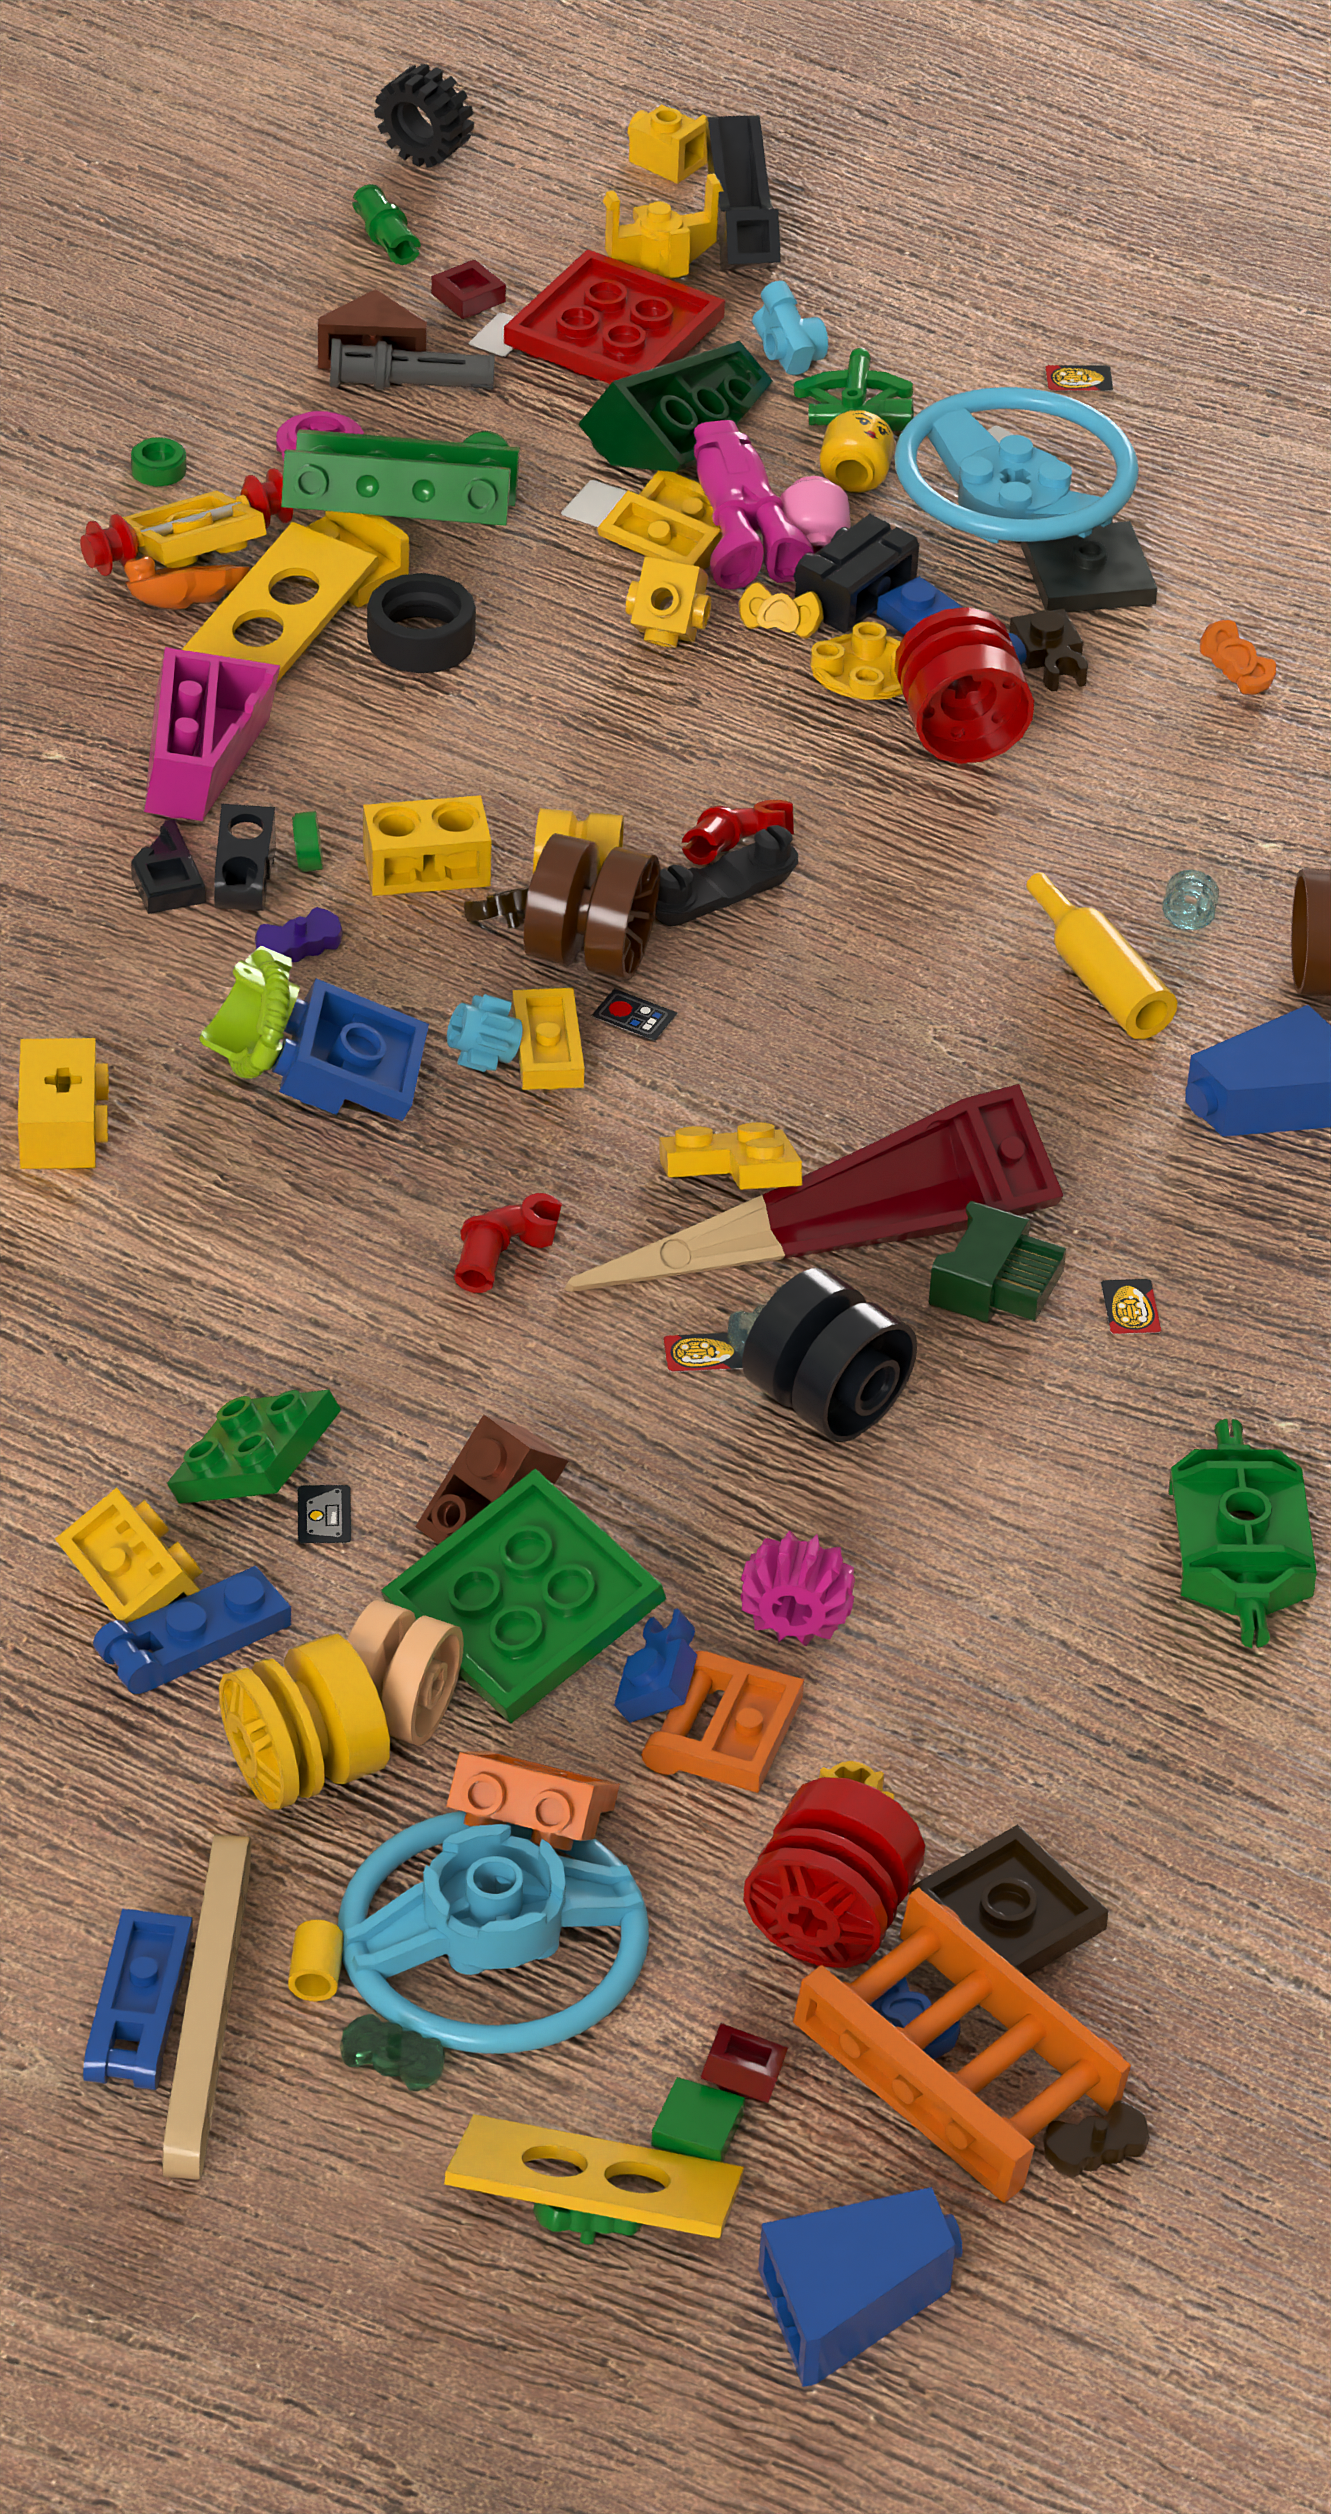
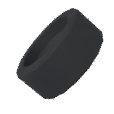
[367,573,476,673]

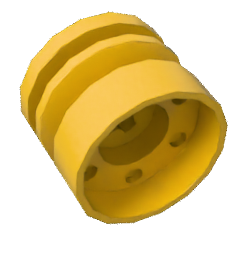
[219,1633,390,1810]

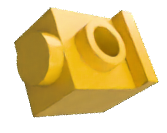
[628,104,708,184]

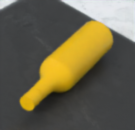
[1026,872,1178,1039]

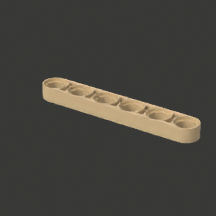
[163,1834,251,2180]

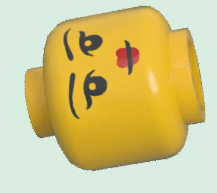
[819,411,895,493]

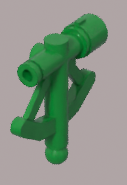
[793,348,914,431]

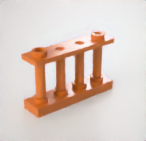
[793,1887,1131,2204]

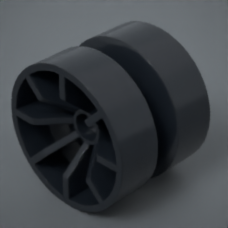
[742,1268,917,1442]

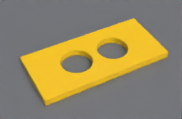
[181,521,379,683]
[444,2114,744,2239]

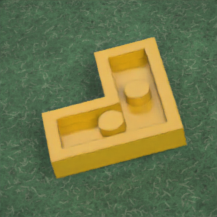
[659,1122,802,1190]

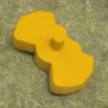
[738,581,824,639]

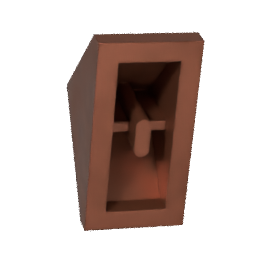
[318,289,427,369]

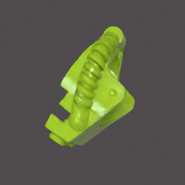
[199,946,300,1079]

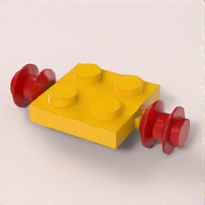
[80,468,296,576]

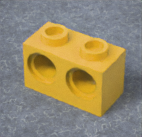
[363,795,492,896]

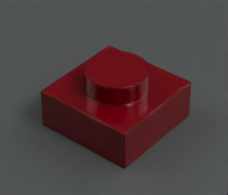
[431,259,506,319]
[700,2023,788,2103]

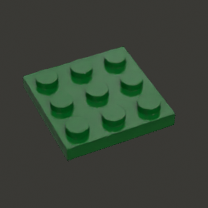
[381,1469,666,1724]

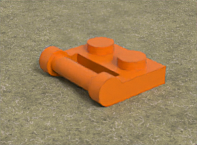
[641,1651,804,1793]

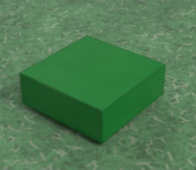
[651,2077,745,2162]

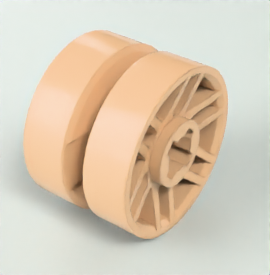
[347,1599,464,1746]

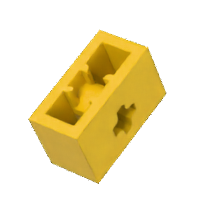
[18,1038,109,1169]

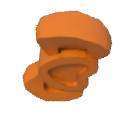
[1200,620,1276,695]

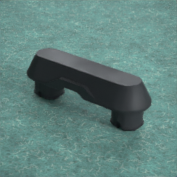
[655,825,798,926]

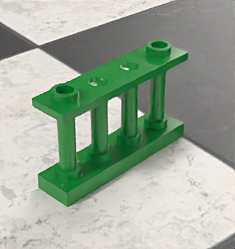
[281,429,520,526]

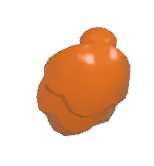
[124,555,250,610]

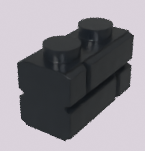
[794,514,920,634]

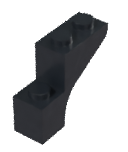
[705,115,781,270]

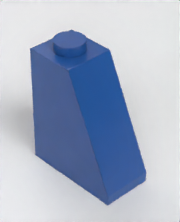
[1185,1005,1331,1137]
[758,2187,962,2387]

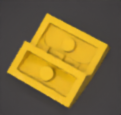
[597,470,722,570]

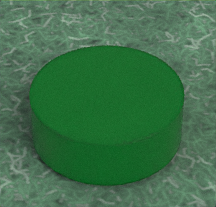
[131,437,187,487]
[292,811,323,872]

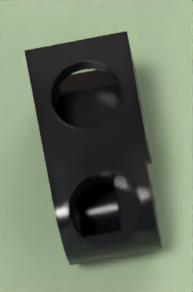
[214,804,276,911]

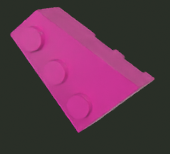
[144,647,280,821]

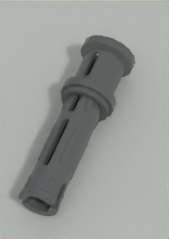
[330,338,495,390]

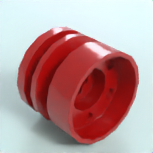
[894,607,1035,764]
[743,1777,926,1968]

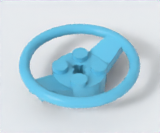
[894,387,1139,544]
[337,1811,649,2054]

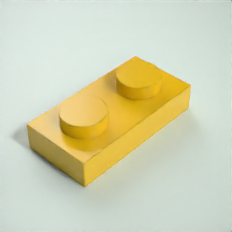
[512,988,585,1090]

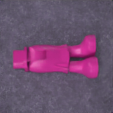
[694,420,814,590]

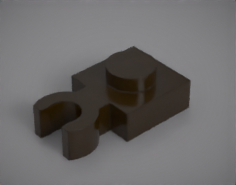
[1009,609,1088,692]

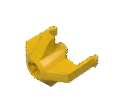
[603,174,723,279]

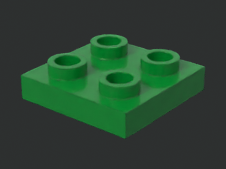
[167,1389,341,1504]

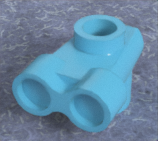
[752,280,828,375]

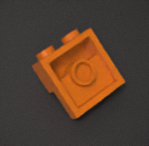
[446,1751,620,1851]

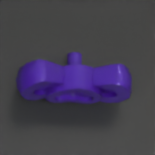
[255,907,343,962]

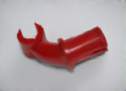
[682,800,794,865]
[454,1193,562,1293]

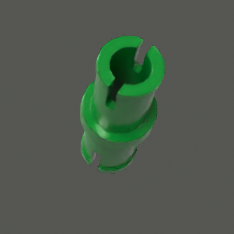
[352,184,421,265]

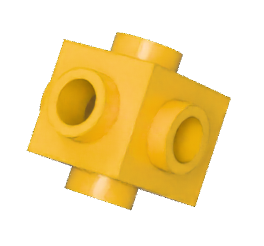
[625,556,711,648]

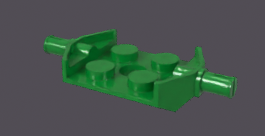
[1168,1418,1317,1648]

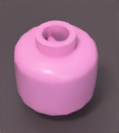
[780,476,851,554]

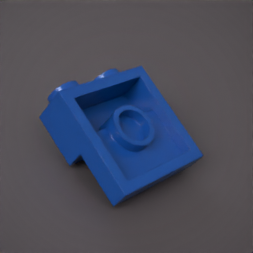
[272,978,429,1122]

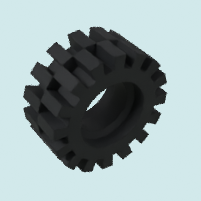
[374,64,474,168]

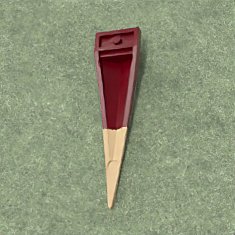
[564,1084,1064,1292]

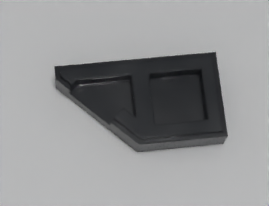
[131,819,206,914]

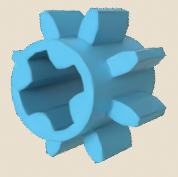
[447,994,523,1072]

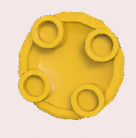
[810,622,903,700]

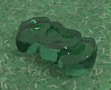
[340,2014,445,2092]

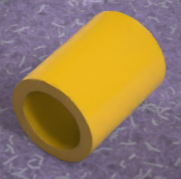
[288,1920,344,2002]

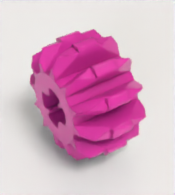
[740,1530,855,1647]

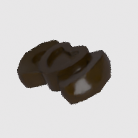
[464,885,530,929]
[1043,2100,1150,2178]

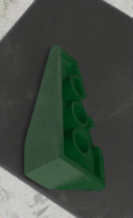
[578,341,773,472]

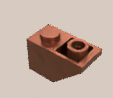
[415,1414,569,1544]

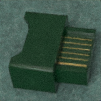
[929,1201,1066,1323]

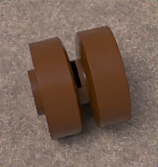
[523,833,660,980]

